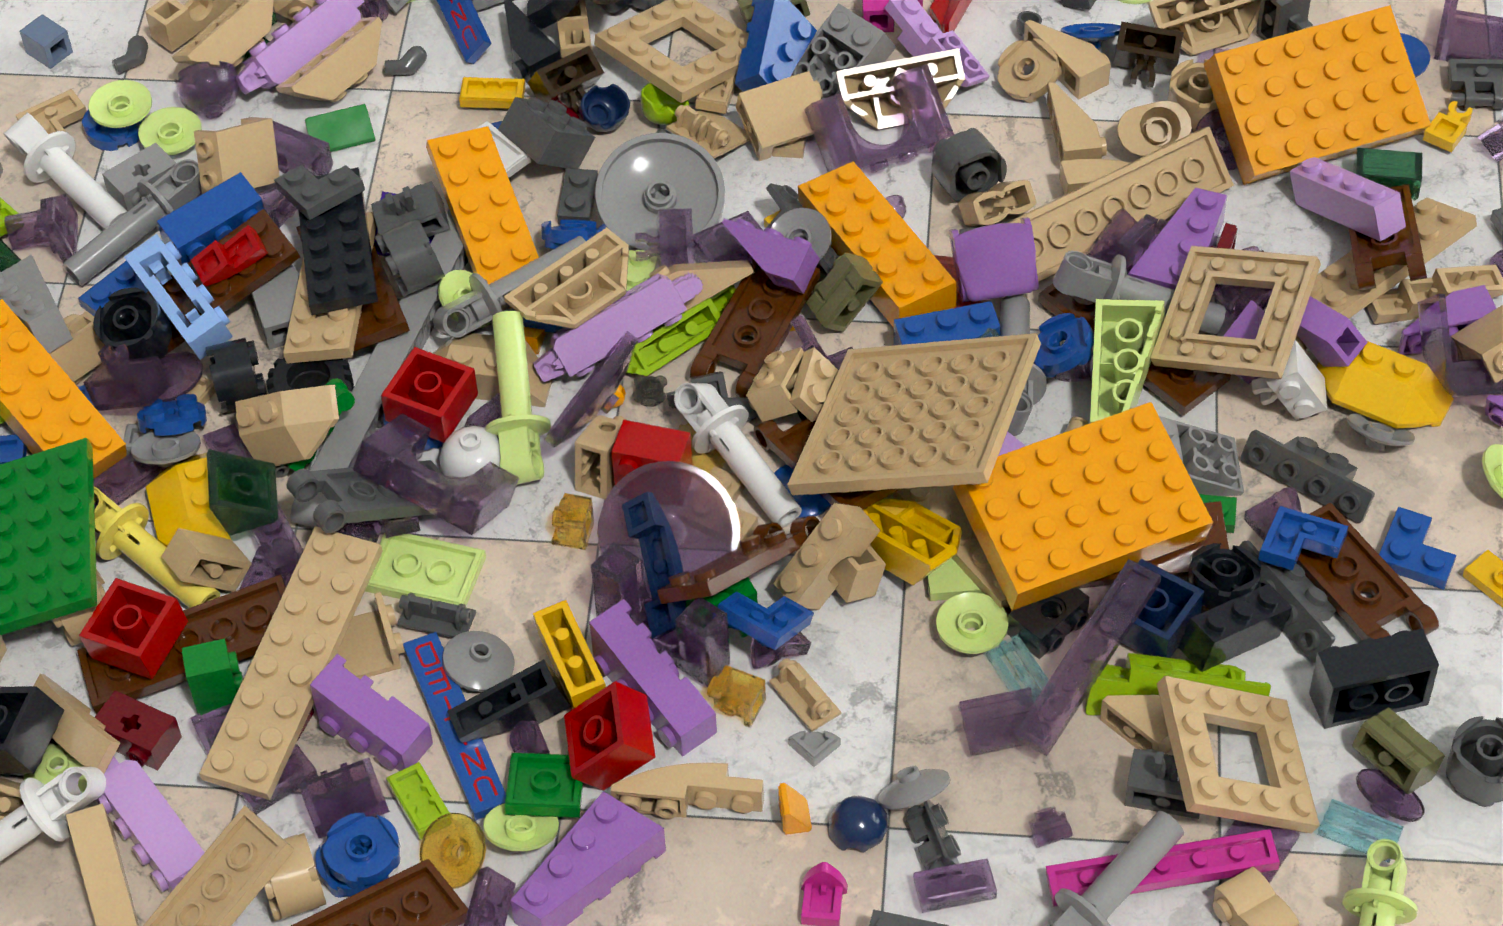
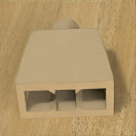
[575,415,627,500]

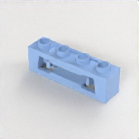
[124,234,233,360]

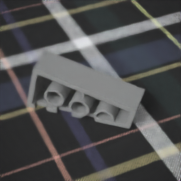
[0,255,73,353]

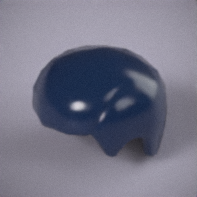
[579,84,631,132]
[827,796,889,852]

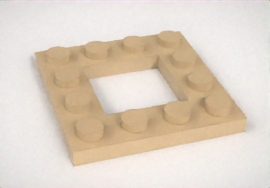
[594,0,749,103]
[1150,246,1321,379]
[1157,676,1320,833]

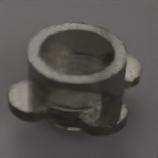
[632,375,667,407]

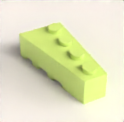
[1090,299,1165,423]

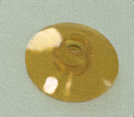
[420,813,486,889]

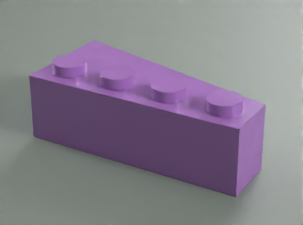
[1128,187,1227,290]
[589,599,717,757]
[510,791,666,926]

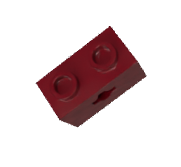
[94,690,182,771]

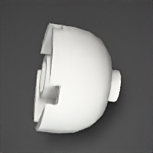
[439,426,504,496]

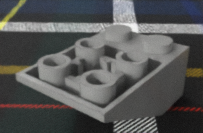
[790,3,896,109]
[1159,416,1244,496]

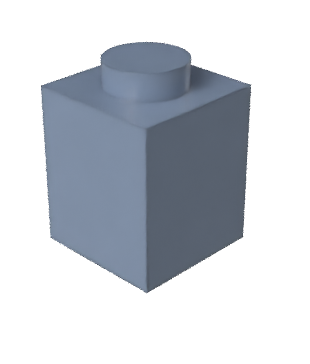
[19,14,73,69]

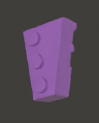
[310,654,433,771]

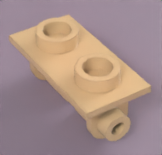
[769,658,841,732]

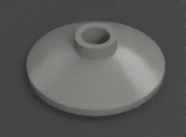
[771,208,831,261]
[1347,413,1415,450]
[131,431,201,467]
[442,631,514,692]
[878,766,950,810]

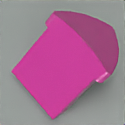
[801,862,848,926]

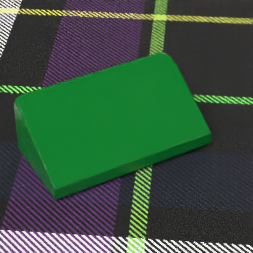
[305,104,376,156]

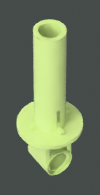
[485,311,551,486]
[1343,839,1418,926]

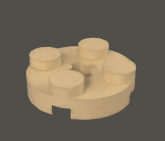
[997,38,1062,103]

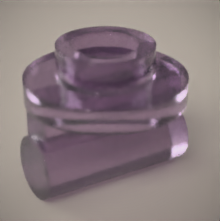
[509,720,550,754]
[1029,806,1073,848]

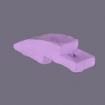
[885,0,990,87]

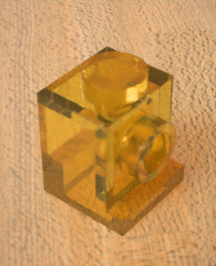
[552,493,594,550]
[707,665,766,728]

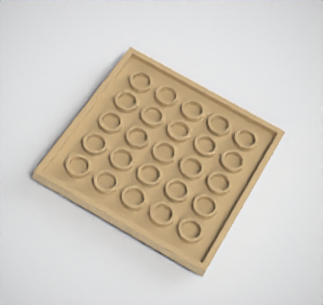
[787,333,1041,495]

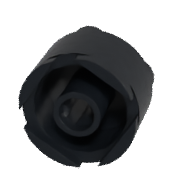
[93,288,172,366]
[205,337,267,413]

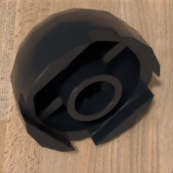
[1188,543,1261,610]

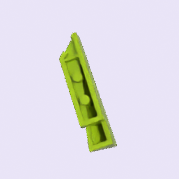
[599,284,736,377]
[1085,653,1271,715]

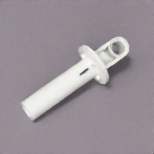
[4,112,128,230]
[674,383,802,528]
[0,766,106,862]

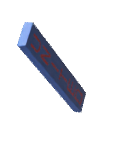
[437,0,492,64]
[403,632,506,820]

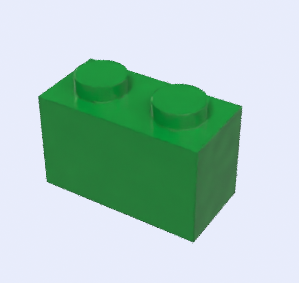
[181,638,243,718]

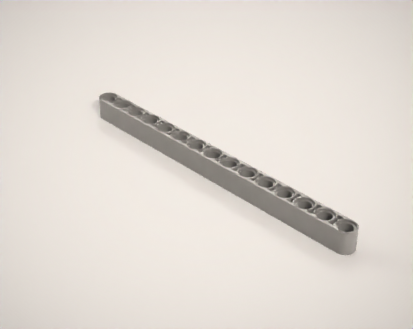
[290,177,511,528]

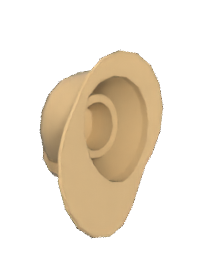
[1117,101,1192,156]

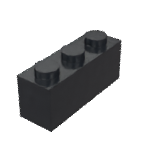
[1178,584,1293,672]

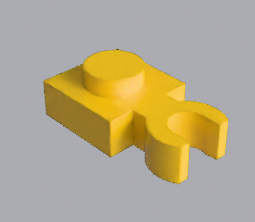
[1423,101,1473,153]

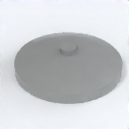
[595,133,725,257]

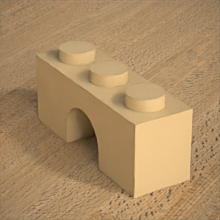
[145,0,237,52]
[774,503,880,610]

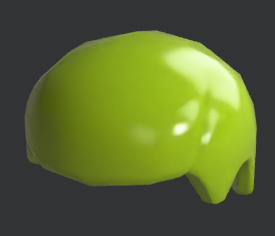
[641,83,689,125]

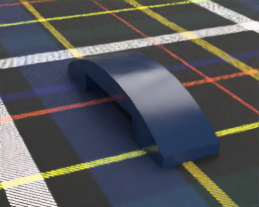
[622,491,686,639]

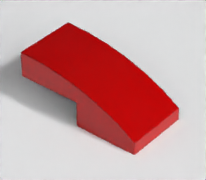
[191,225,268,286]

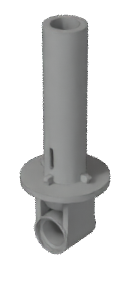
[63,159,202,286]
[433,236,586,338]
[1053,251,1226,335]
[1000,295,1046,436]
[1050,811,1184,926]

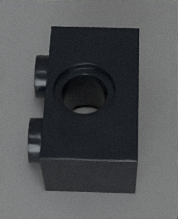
[1007,587,1090,659]

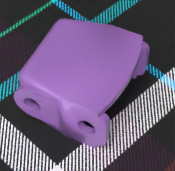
[949,217,1039,303]

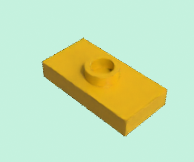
[459,77,526,109]
[1463,550,1503,607]

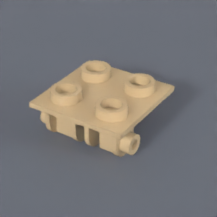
[666,105,750,158]

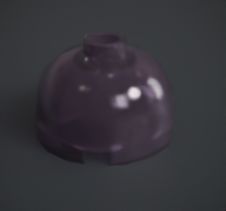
[175,61,239,119]

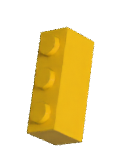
[533,600,606,709]

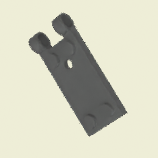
[286,460,467,533]

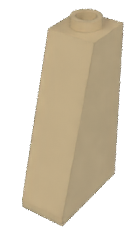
[66,803,139,926]

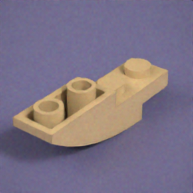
[611,763,764,819]

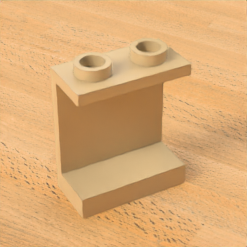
[736,71,835,161]
[194,117,280,194]
[1450,305,1503,383]
[336,592,405,679]

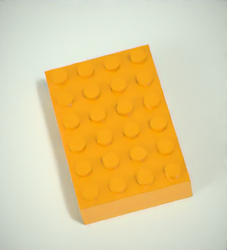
[1203,5,1431,185]
[953,402,1213,611]

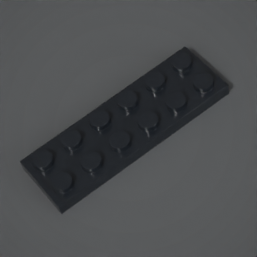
[298,167,379,315]

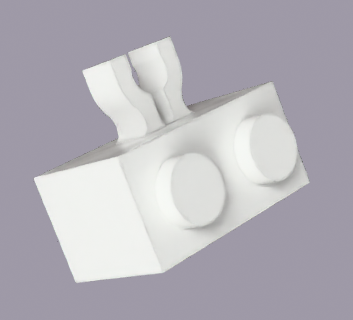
[1252,340,1327,420]

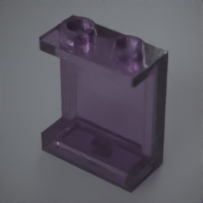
[1434,0,1503,62]

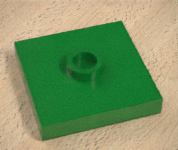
[505,753,583,818]

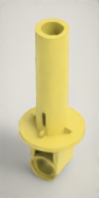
[94,487,220,608]

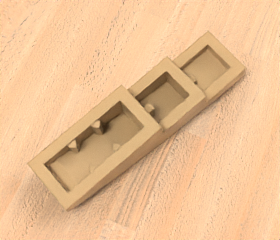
[1366,265,1503,324]
[34,674,120,774]

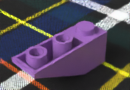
[722,218,820,294]
[1398,285,1497,355]

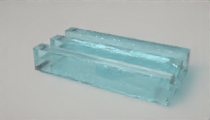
[986,635,1054,709]
[1317,799,1404,863]

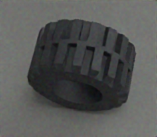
[266,358,354,394]

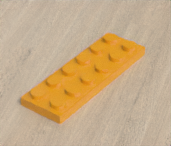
[426,126,539,309]

